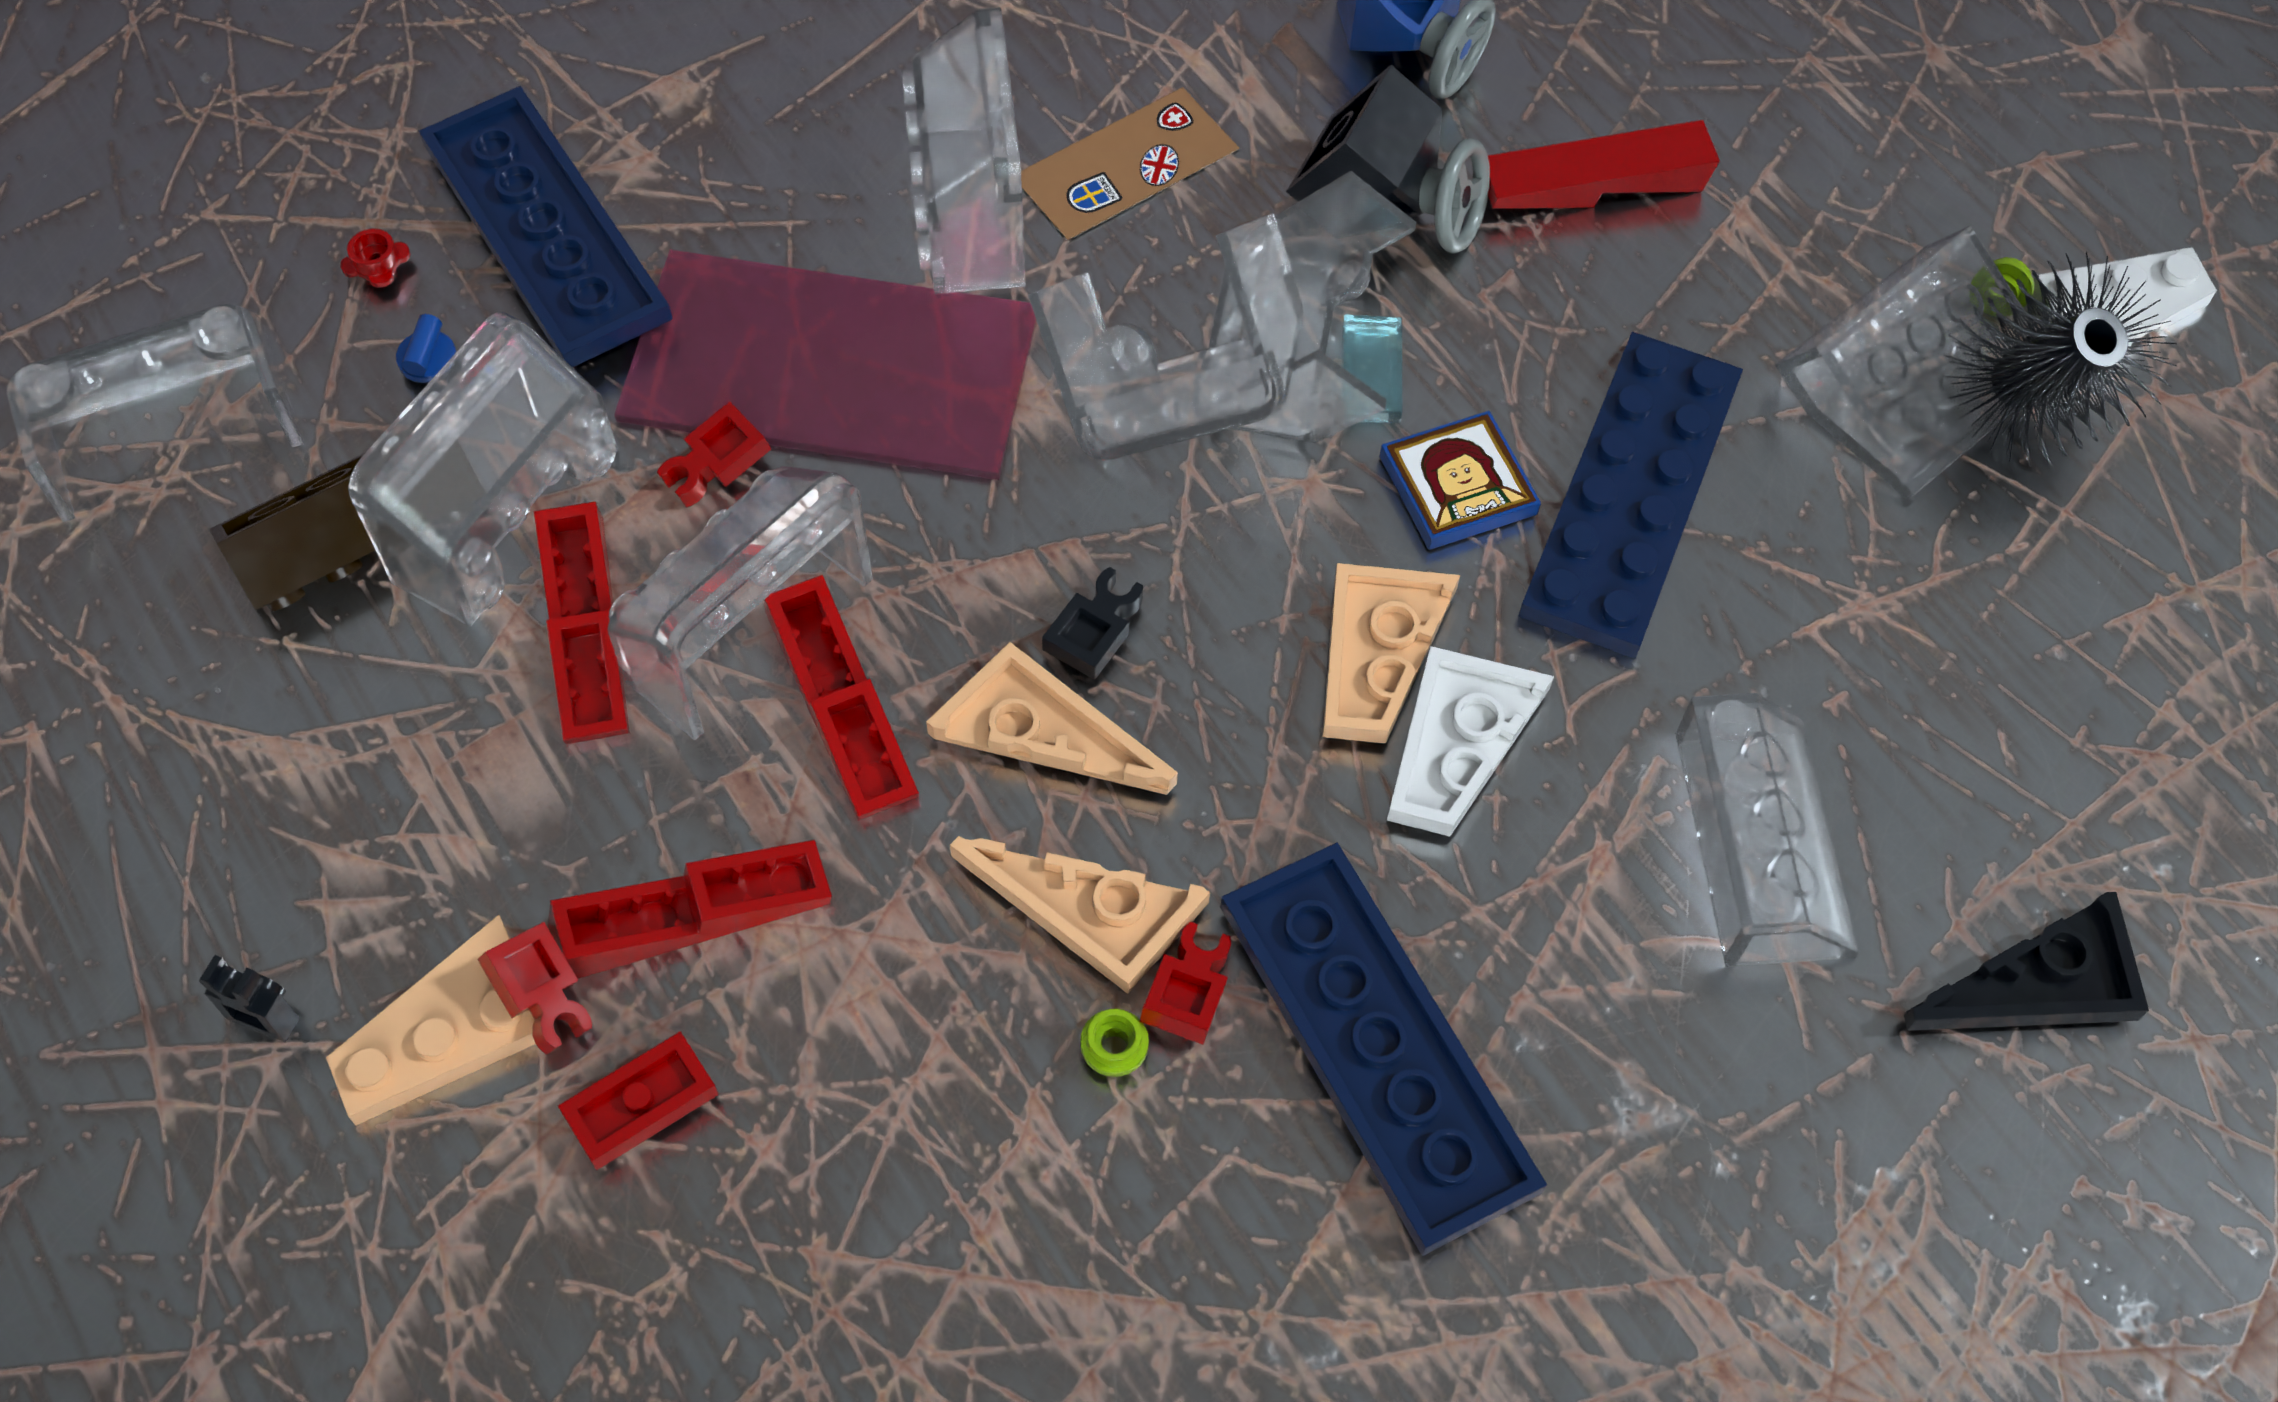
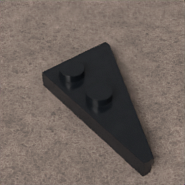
[1904,892,2149,1031]

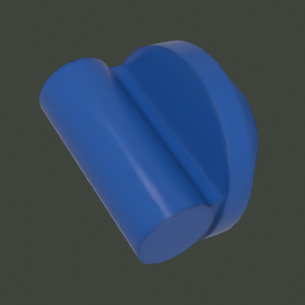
[396,314,457,383]

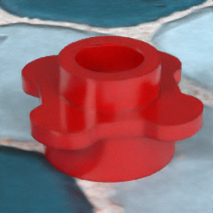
[340,229,411,288]

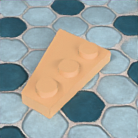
[1322,563,1460,744]
[326,915,536,1126]

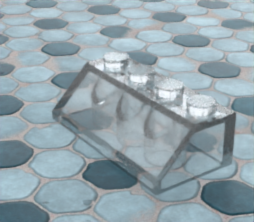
[1675,693,1859,967]

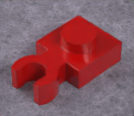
[657,401,772,507]
[477,922,592,1055]
[1139,922,1231,1045]

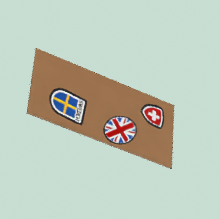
[1012,87,1240,240]

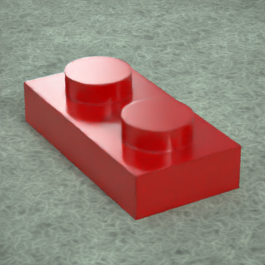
[558,1031,719,1171]

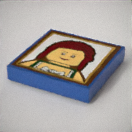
[1379,410,1541,550]

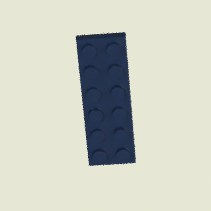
[419,86,673,370]
[1518,331,1743,659]
[1220,842,1547,1256]

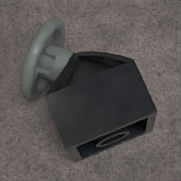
[1286,65,1490,253]

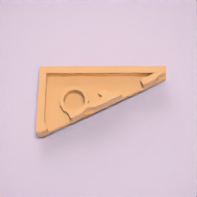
[926,642,1178,795]
[950,836,1210,994]

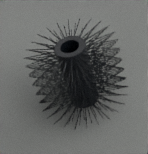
[1942,252,2177,465]

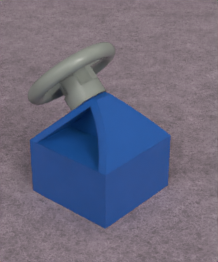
[1337,0,1496,99]

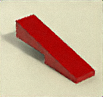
[1488,120,1720,208]
[534,501,630,744]
[764,574,919,821]
[548,840,832,979]

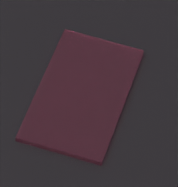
[614,250,1039,480]

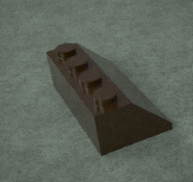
[209,420,485,611]

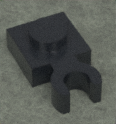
[1042,567,1143,680]
[199,955,299,1042]

